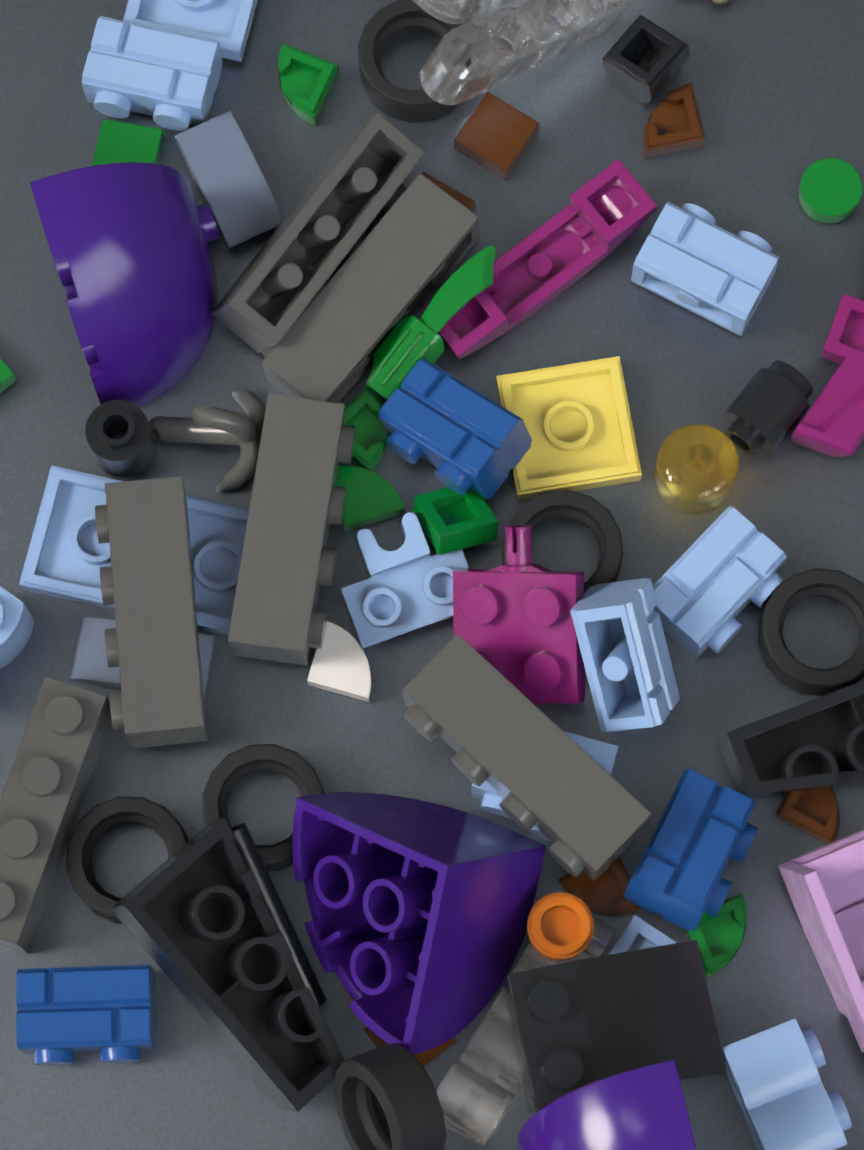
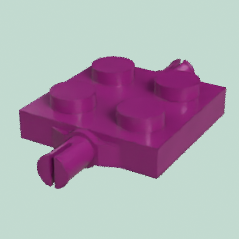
[453,525,585,706]

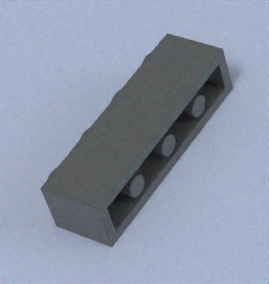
[211,112,425,353]
[262,173,480,404]
[228,393,356,666]
[95,476,208,749]
[402,634,652,882]
[0,676,112,954]

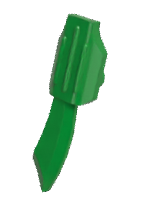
[366,245,496,400]

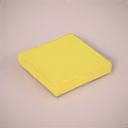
[496,356,642,501]

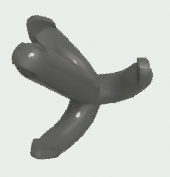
[148,388,266,493]

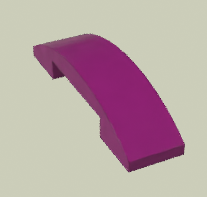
[420,159,657,360]

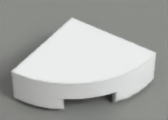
[307,621,372,702]

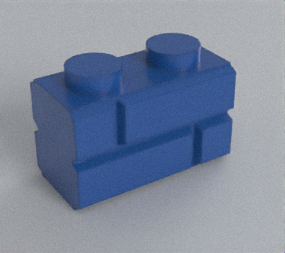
[378,359,532,499]
[624,769,759,931]
[16,964,157,1066]

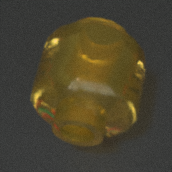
[654,424,739,514]

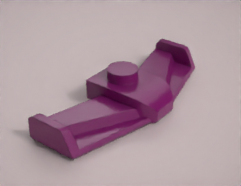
[791,294,864,457]

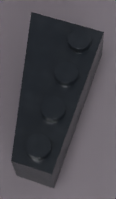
[716,680,864,797]
[111,817,344,1112]

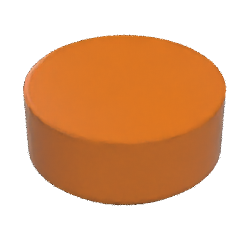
[527,892,594,962]

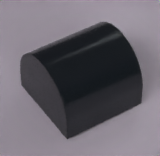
[602,14,690,103]

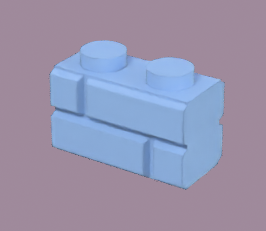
[82,16,223,131]
[631,202,780,336]
[653,506,787,659]
[570,578,680,732]

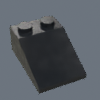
[502,940,726,1113]

